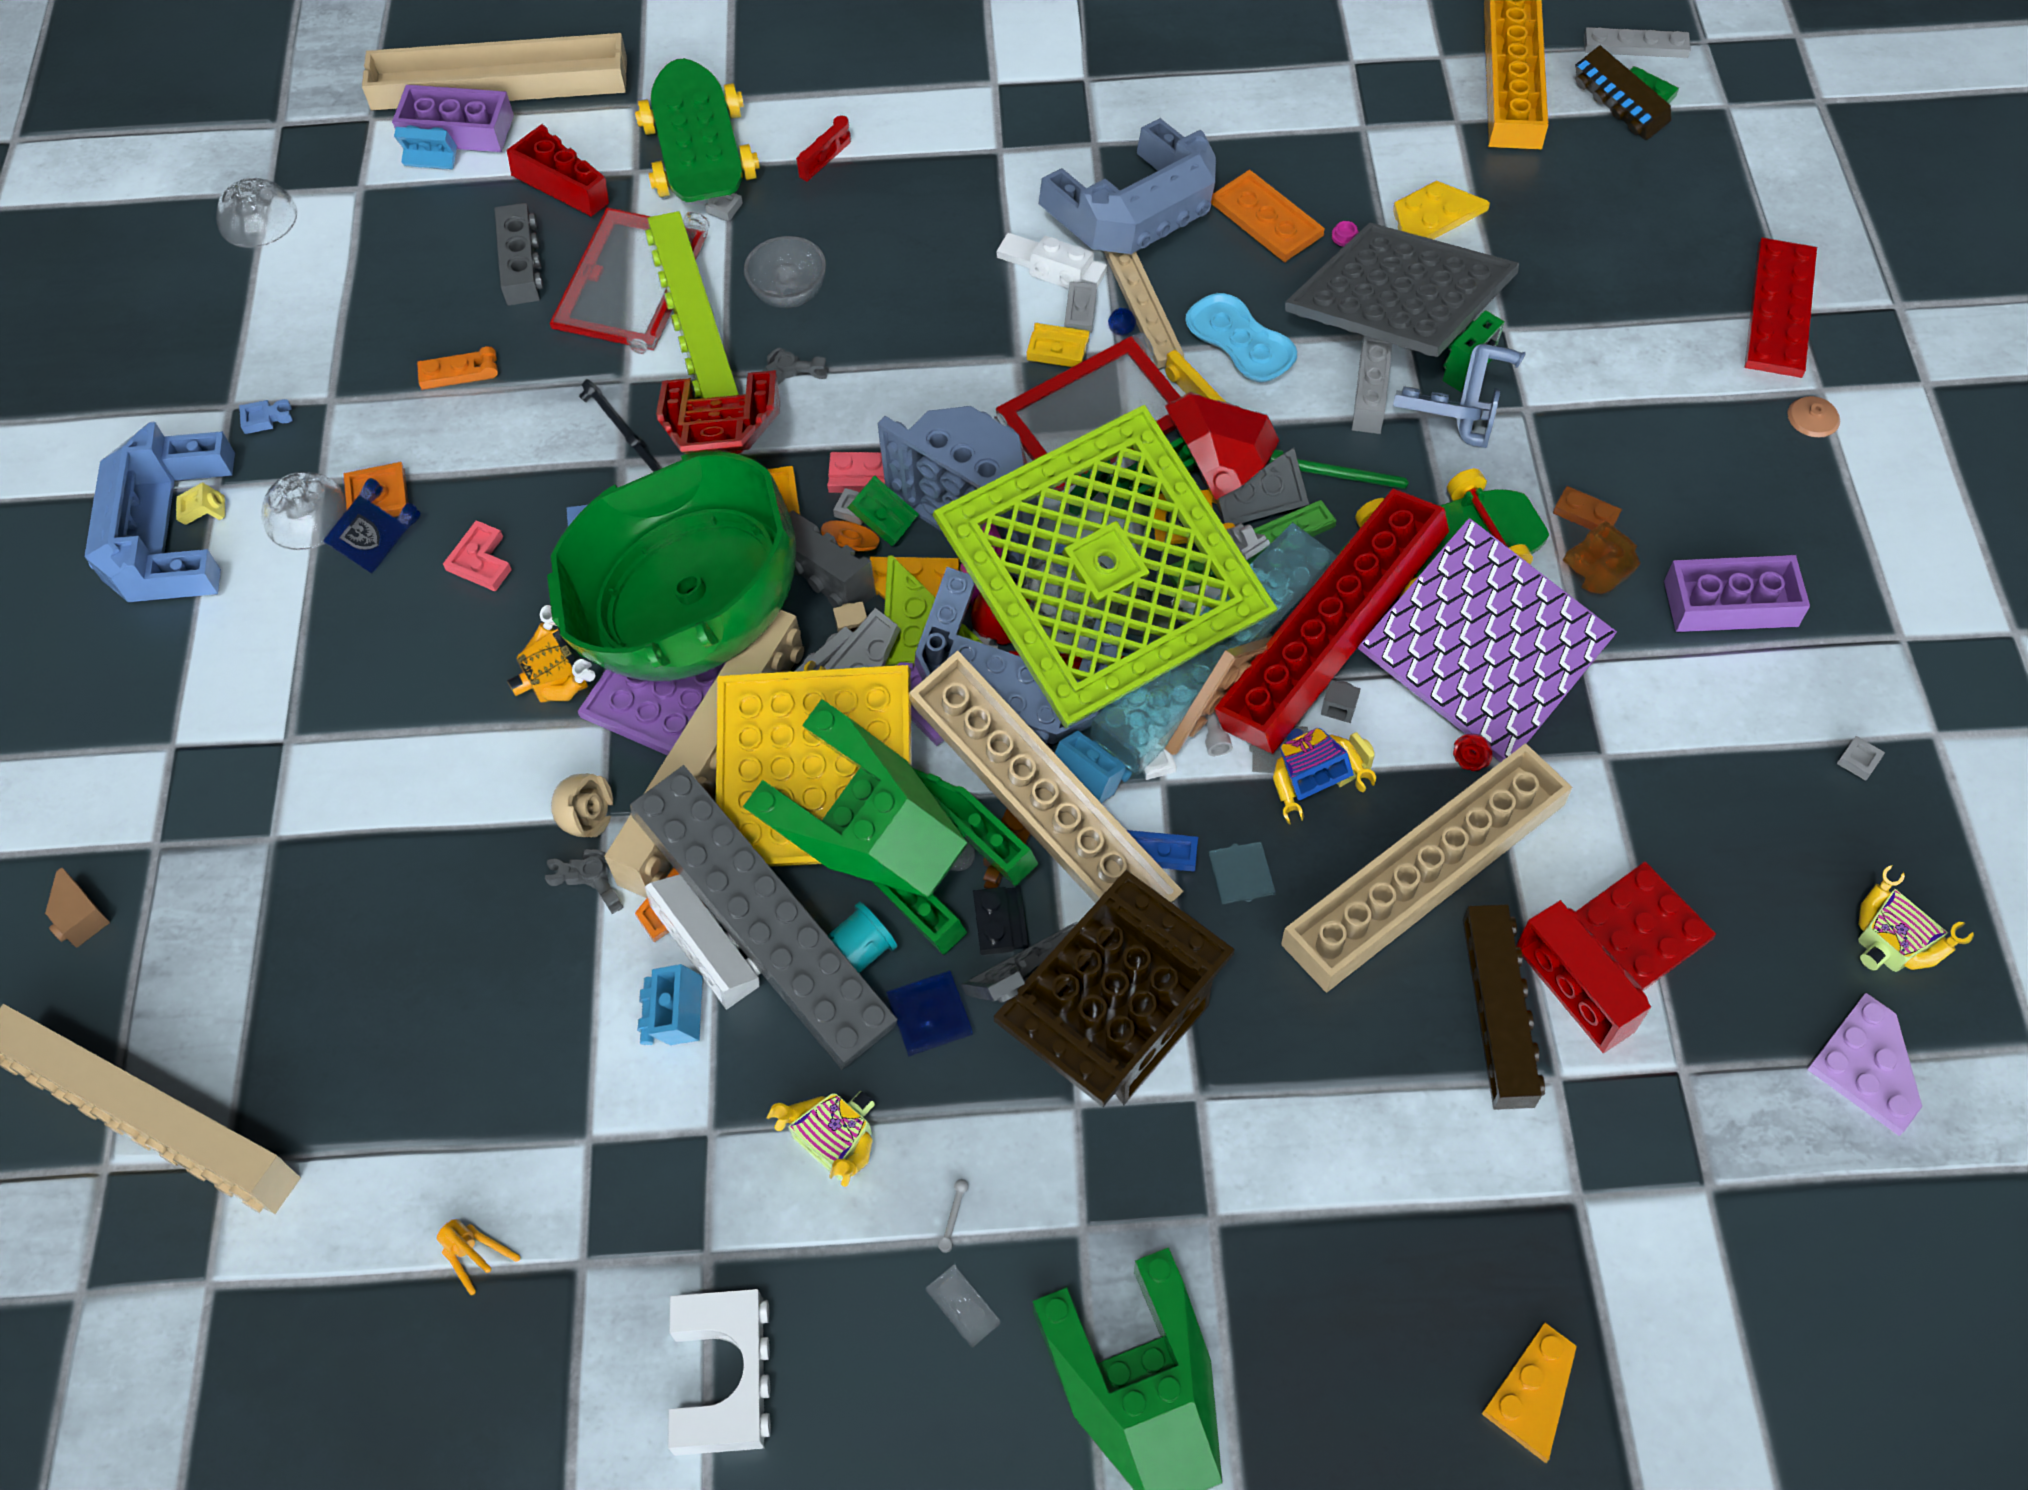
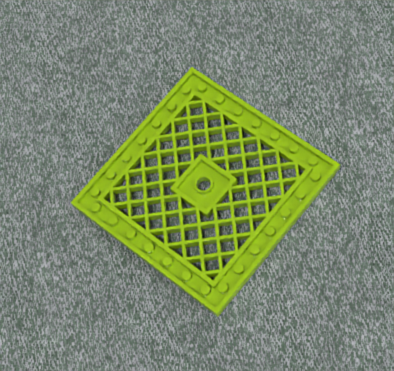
[933,404,1278,729]

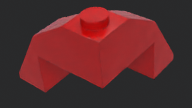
[1165,392,1280,500]

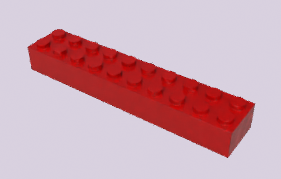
[1214,488,1449,754]

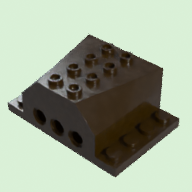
[993,870,1235,1107]

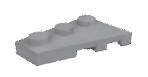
[824,608,900,670]

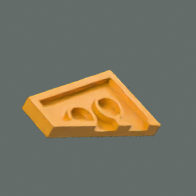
[1482,1323,1577,1463]

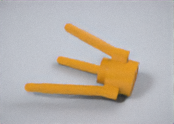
[436,1219,520,1295]

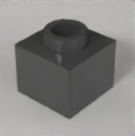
[1321,680,1361,723]

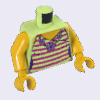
[1858,865,1974,972]
[766,1091,875,1187]

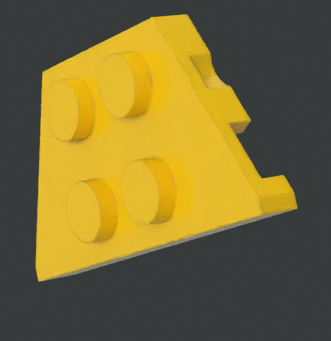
[1393,180,1490,239]

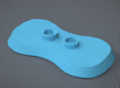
[1186,293,1297,382]

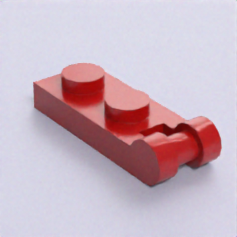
[796,115,851,182]

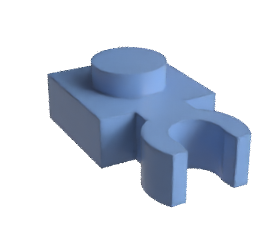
[239,399,293,434]

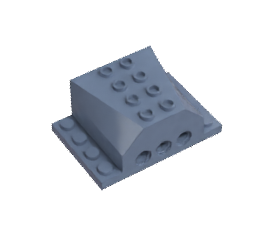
[877,406,1044,583]

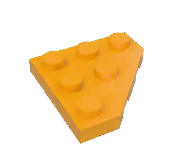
[870,557,960,600]

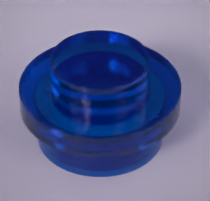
[1108,308,1136,335]

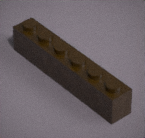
[1462,904,1545,1110]

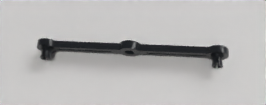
[579,379,662,472]

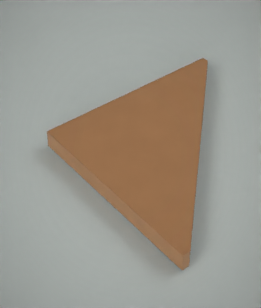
[1165,636,1272,755]

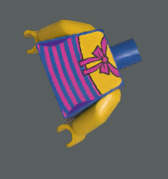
[1273,728,1376,825]

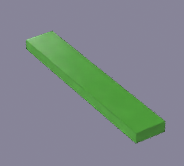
[1167,500,1336,588]

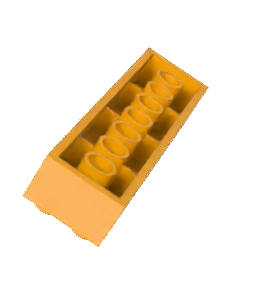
[1484,0,1548,149]

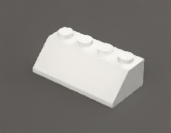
[645,874,761,1010]

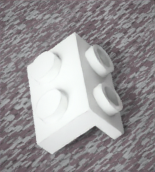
[1029,236,1094,289]

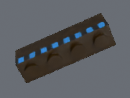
[1575,45,1671,141]

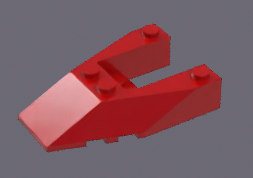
[656,370,780,454]

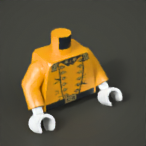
[507,605,595,703]

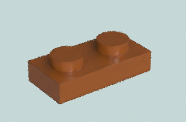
[1553,486,1622,537]

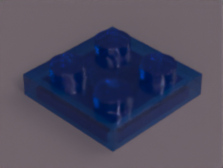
[886,971,973,1057]

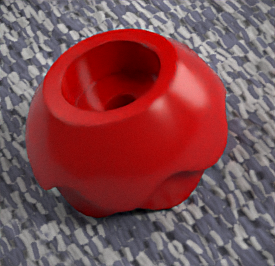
[1453,733,1493,771]

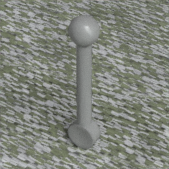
[938,1179,968,1253]

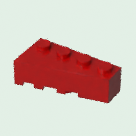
[506,124,609,217]

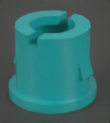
[827,901,898,973]

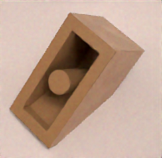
[45,868,110,948]

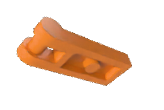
[417,346,498,390]

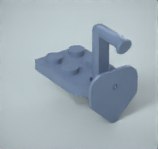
[1393,344,1526,448]

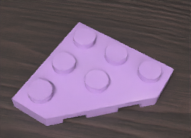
[1807,993,1922,1136]

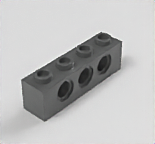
[494,203,543,306]

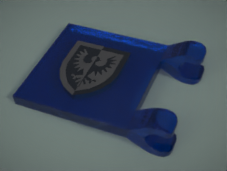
[323,478,421,574]

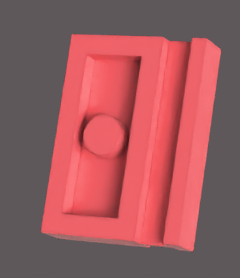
[827,452,885,493]

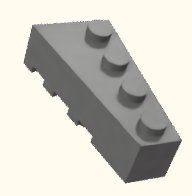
[789,510,876,608]

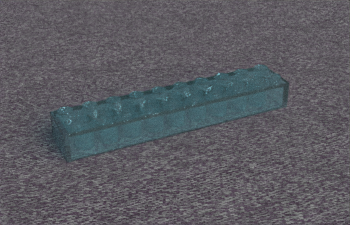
[1090,522,1337,775]

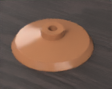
[1788,396,1840,437]

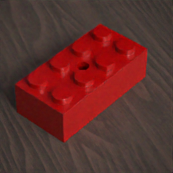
[1516,900,1651,1053]

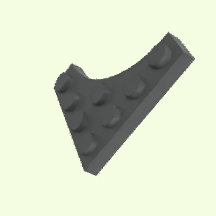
[961,922,1078,1003]

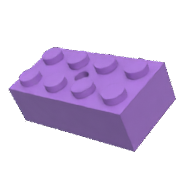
[392,85,514,152]
[1664,555,1810,632]

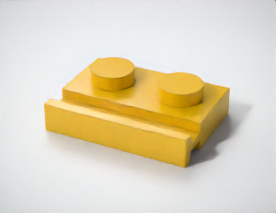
[1026,323,1090,367]

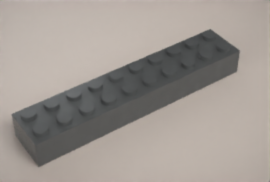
[630,765,897,1070]

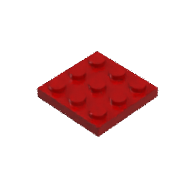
[1576,861,1716,991]

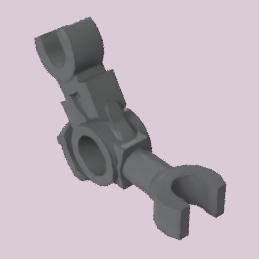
[762,348,829,385]
[545,849,624,914]

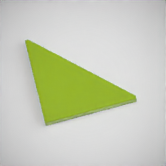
[884,555,982,666]

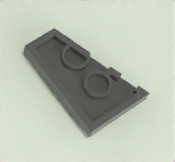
[1216,447,1309,525]

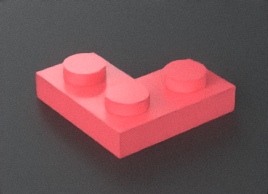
[443,520,512,592]

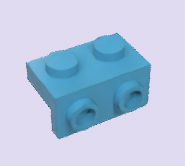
[394,125,457,170]

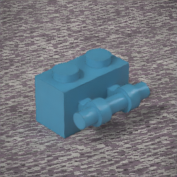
[1054,730,1132,803]
[637,964,703,1046]

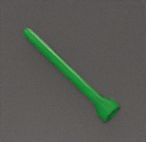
[1269,449,1409,489]

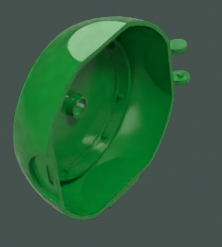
[547,451,796,681]

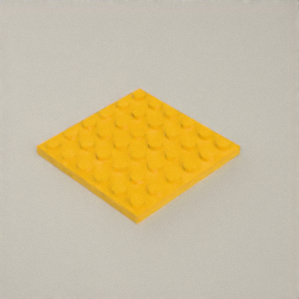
[716,665,912,866]

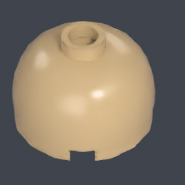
[551,773,613,837]

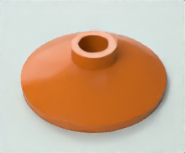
[821,520,879,551]

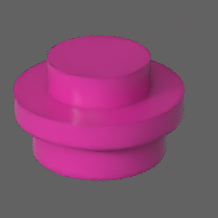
[1332,221,1359,247]

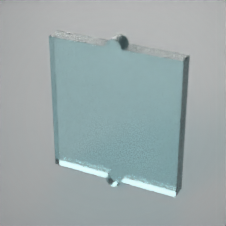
[1209,842,1275,904]

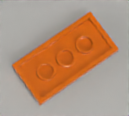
[1211,169,1325,263]

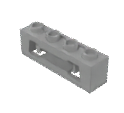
[1352,335,1392,434]

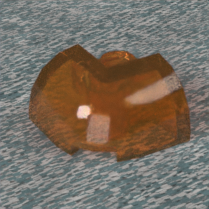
[1563,521,1641,594]

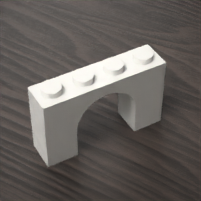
[668,1289,771,1455]

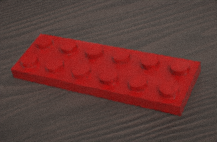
[1744,237,1817,378]

